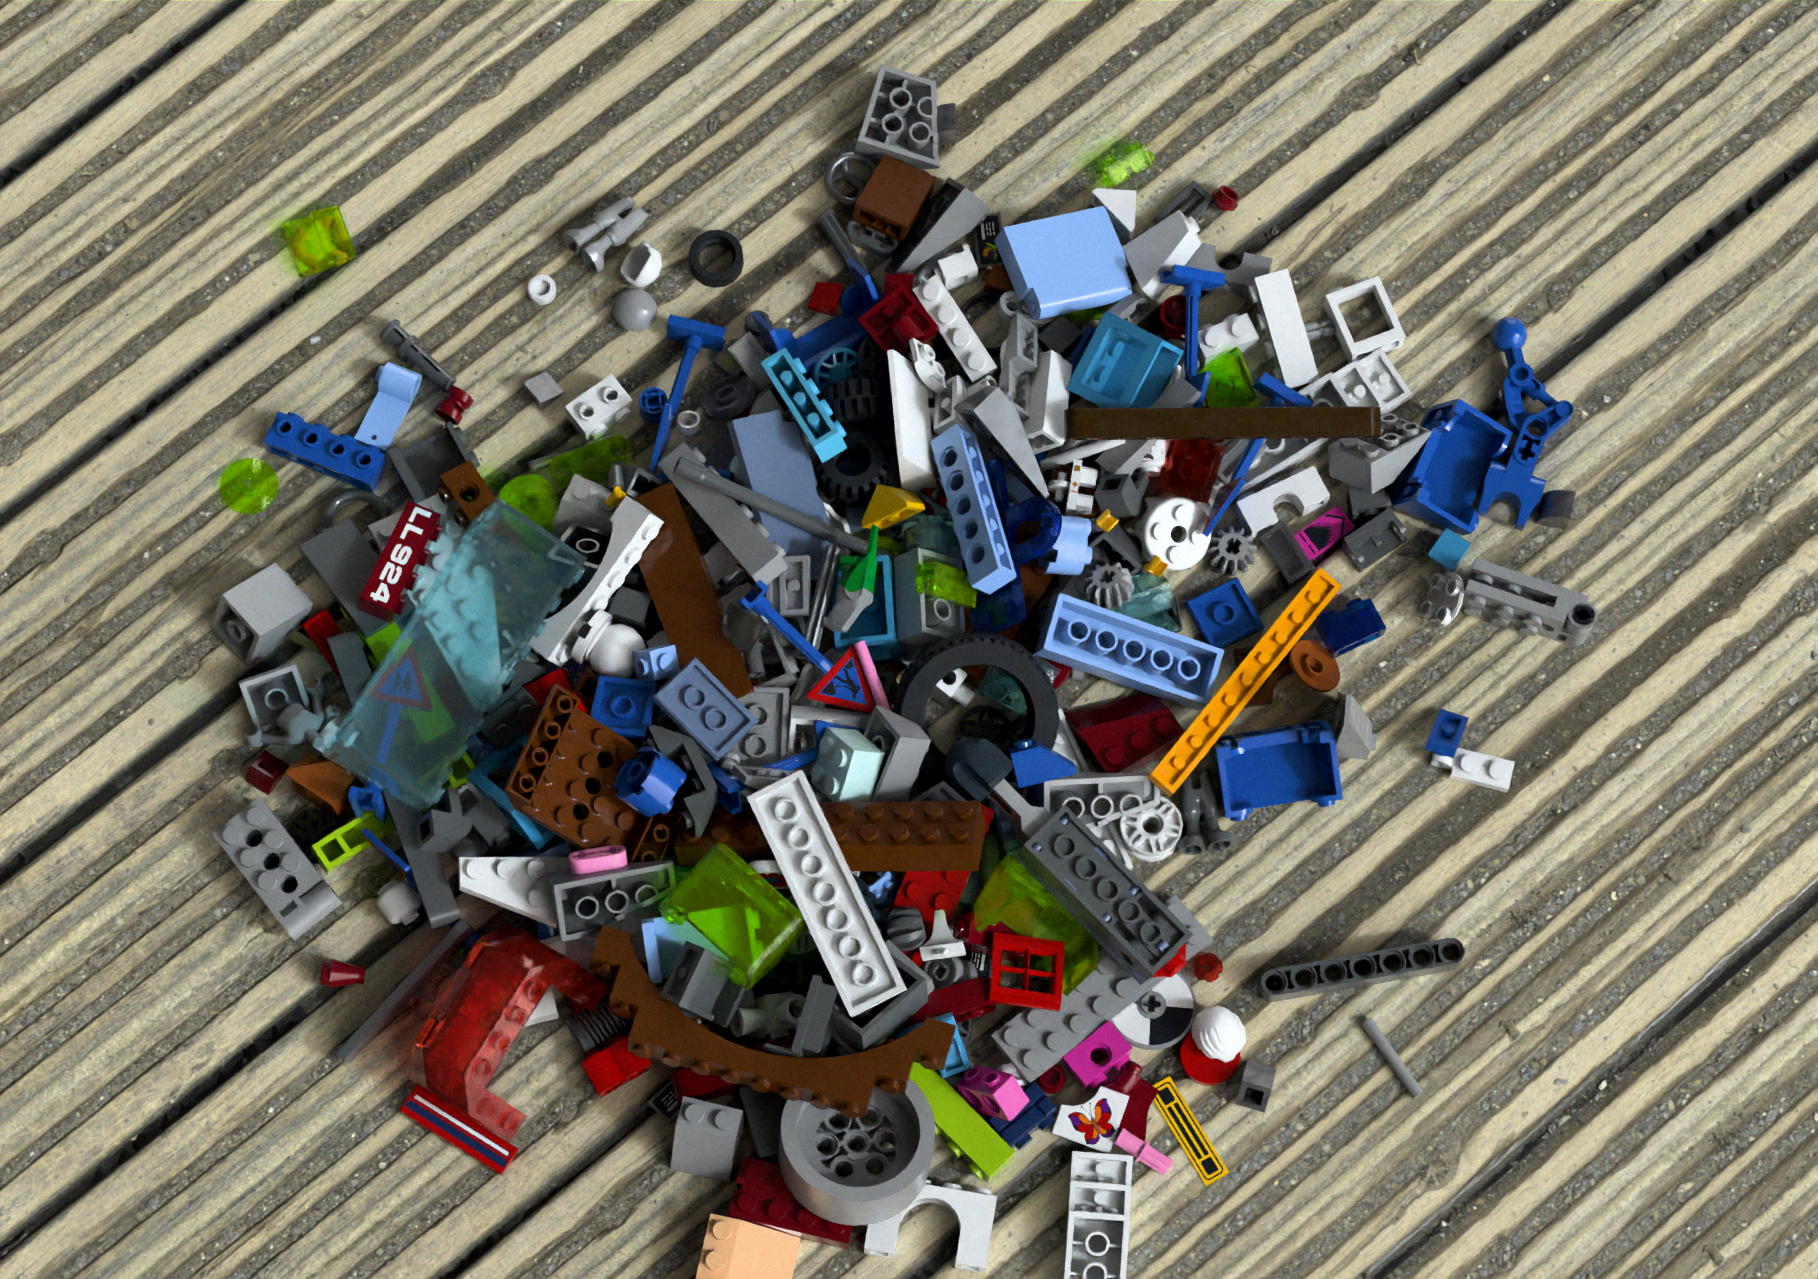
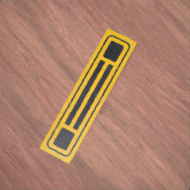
[1153,1076,1229,1186]

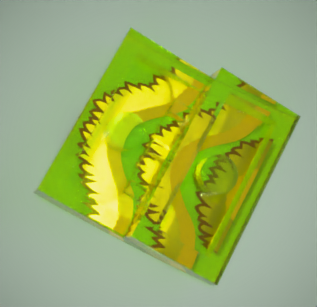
[280,206,357,278]

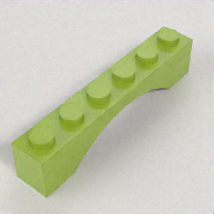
[310,748,476,875]

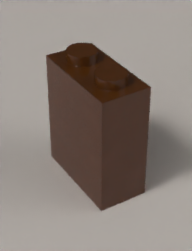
[852,154,936,243]

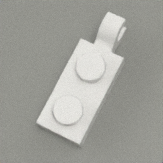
[1431,748,1515,792]

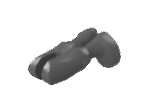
[1178,769,1234,855]

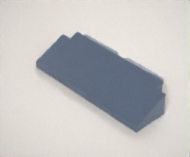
[727,410,836,585]

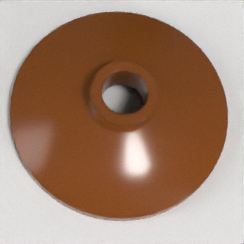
[1290,640,1340,692]

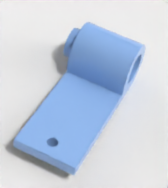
[354,362,422,453]

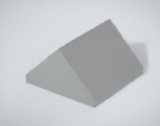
[238,662,313,732]

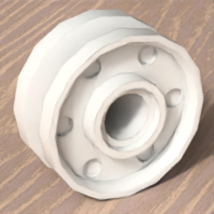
[1119,796,1183,862]

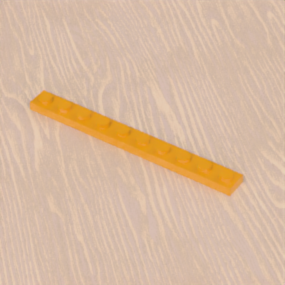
[1147,567,1342,797]

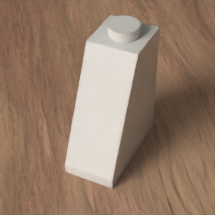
[1122,210,1202,301]

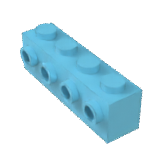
[760,348,847,463]

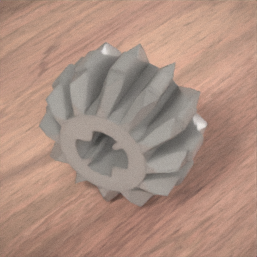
[1207,525,1257,576]
[1083,561,1134,610]

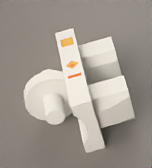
[1048,459,1098,516]

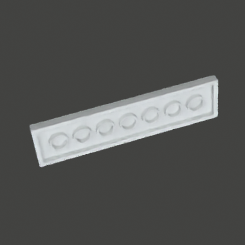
[747,770,907,1017]

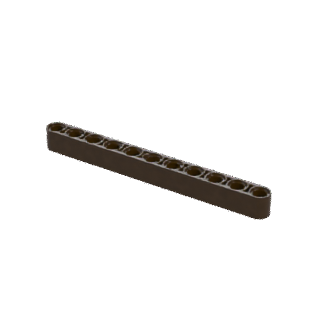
[1064,407,1381,440]

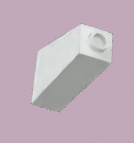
[1022,350,1072,455]

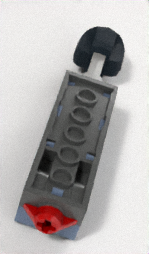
[945,737,1193,985]

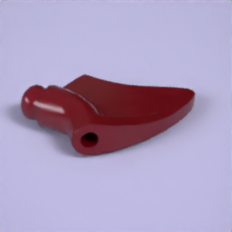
[1101,1061,1159,1142]

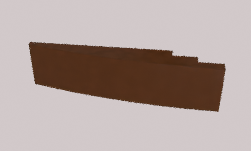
[633,482,755,699]

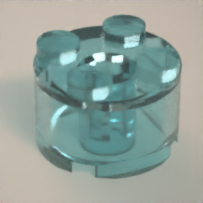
[902,512,961,559]

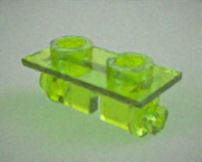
[1094,141,1156,188]

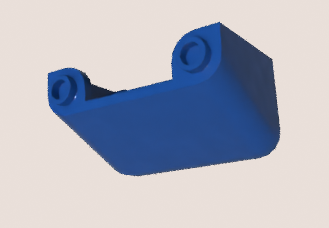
[1390,398,1513,535]
[1210,721,1343,821]

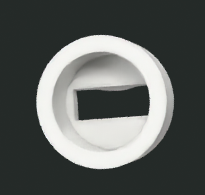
[677,410,700,436]

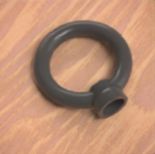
[314,489,391,551]

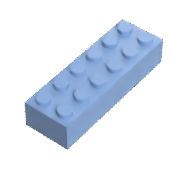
[1034,593,1224,711]

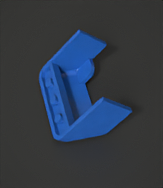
[751,257,880,385]

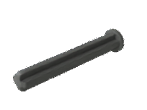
[814,209,884,301]
[795,545,843,663]

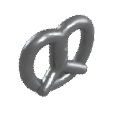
[824,152,877,206]

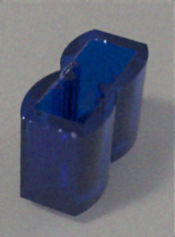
[1316,598,1387,659]

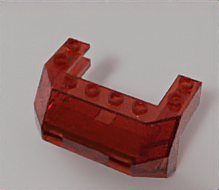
[408,924,608,1142]

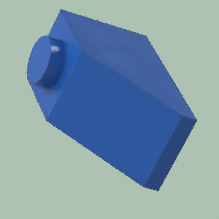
[1008,739,1077,788]

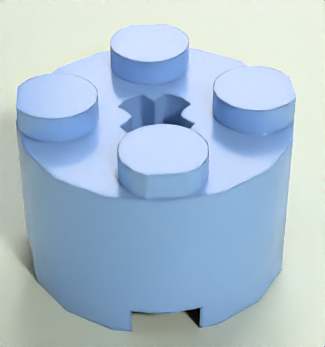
[1037,514,1092,576]

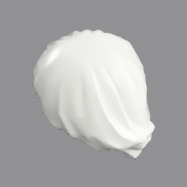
[1191,1005,1246,1063]

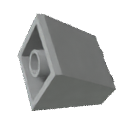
[210,562,313,668]
[670,1096,745,1183]

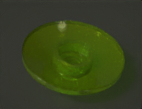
[220,458,279,514]

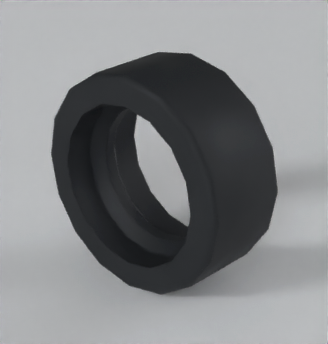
[689,230,744,288]

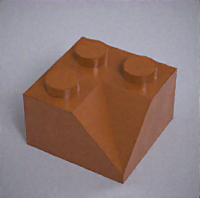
[285,753,358,822]

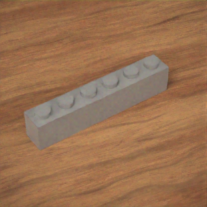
[657,442,789,585]

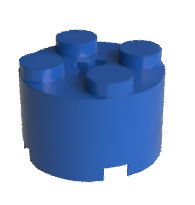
[614,746,686,817]

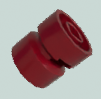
[1157,295,1186,342]

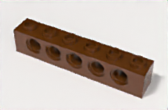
[437,460,564,627]

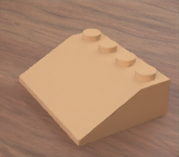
[695,1213,801,1279]

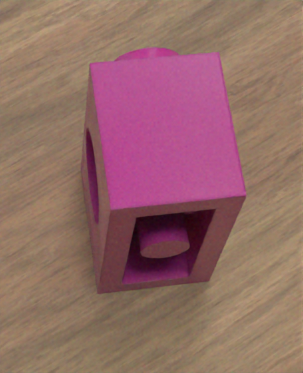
[1061,1020,1133,1091]

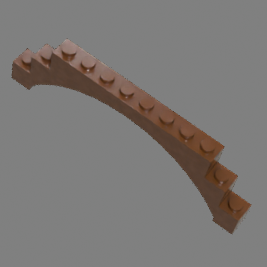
[591,925,956,1118]

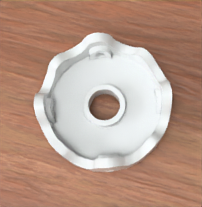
[1135,496,1212,570]

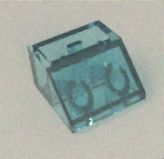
[1111,574,1182,633]

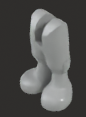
[562,195,648,274]

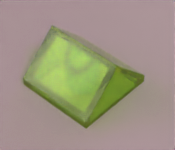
[1196,347,1261,408]

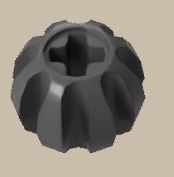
[885,906,926,951]

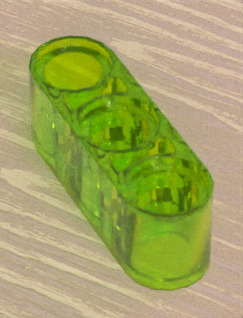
[550,435,632,489]

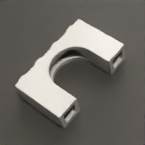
[864,1180,997,1273]

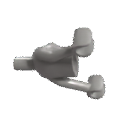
[243,677,326,748]

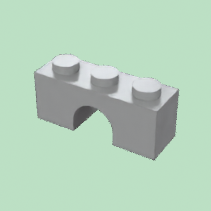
[1185,242,1273,301]

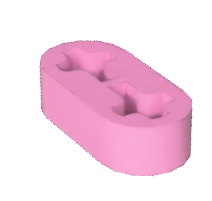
[568,845,628,874]

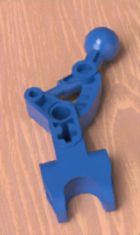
[1477,317,1574,531]

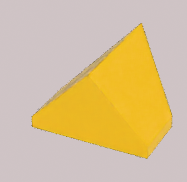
[861,484,925,531]

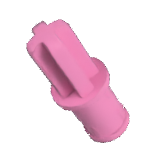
[1113,1128,1172,1175]

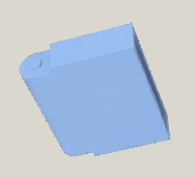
[994,205,1132,321]

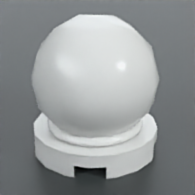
[570,609,646,679]

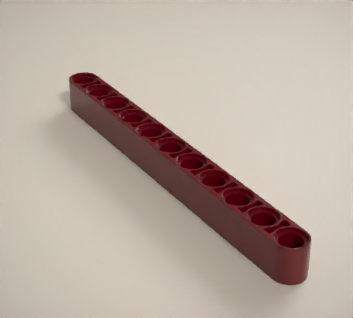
[671,977,996,1106]

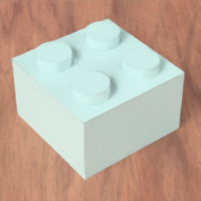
[810,727,885,802]

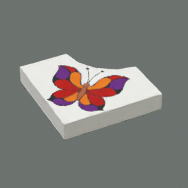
[1052,1086,1130,1154]

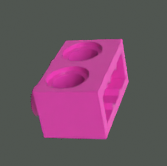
[956,1065,1030,1122]

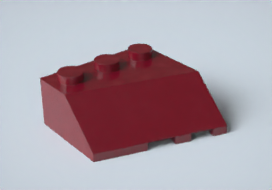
[1064,693,1185,773]

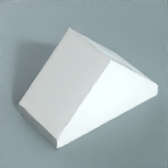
[1090,188,1137,242]

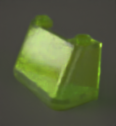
[658,843,805,991]

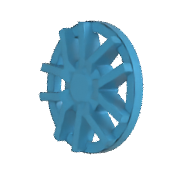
[812,347,864,393]

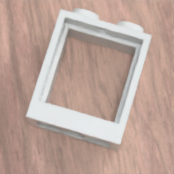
[1323,276,1406,364]

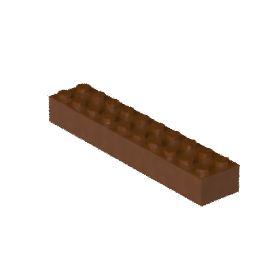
[674,801,986,872]

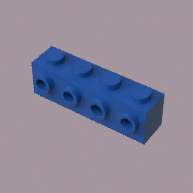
[264,411,387,493]

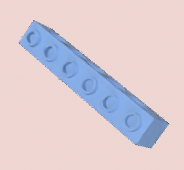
[931,423,1017,594]

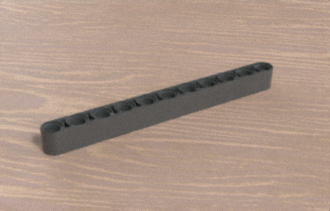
[327,629,461,929]

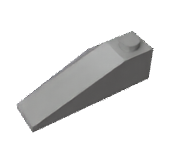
[1334,692,1377,760]

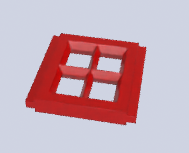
[988,932,1065,1012]

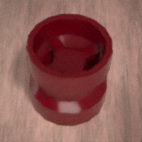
[434,385,474,426]

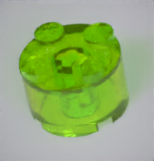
[499,474,559,541]

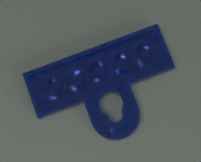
[959,459,1062,634]

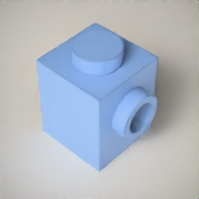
[632,645,680,681]

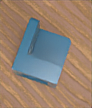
[1428,528,1471,573]

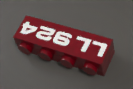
[359,501,443,623]

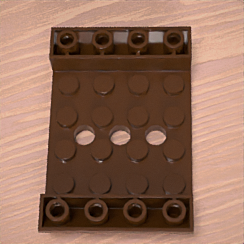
[503,684,694,863]

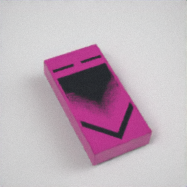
[1294,505,1356,561]

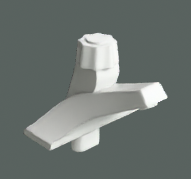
[919,909,966,961]

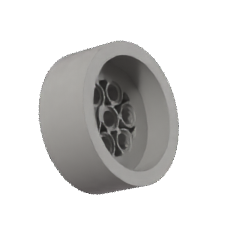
[778,1078,936,1226]

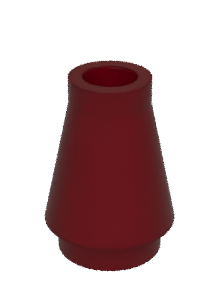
[321,958,365,988]

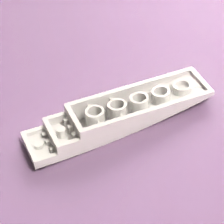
[1183,348,1413,508]
[1063,1151,1133,1279]

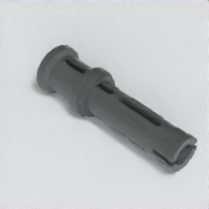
[379,319,457,393]

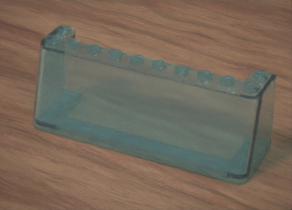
[322,497,587,811]

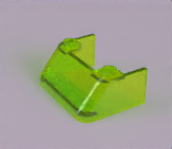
[974,855,1100,996]

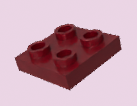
[857,284,940,357]

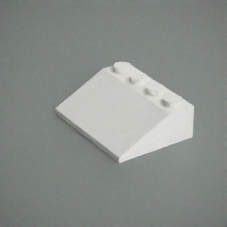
[887,349,940,491]

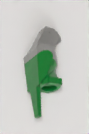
[823,525,878,633]

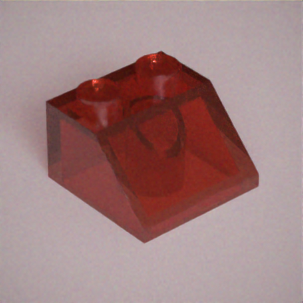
[1155,439,1225,504]

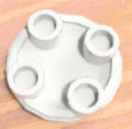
[1420,572,1464,628]

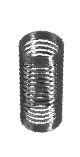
[566,993,632,1052]

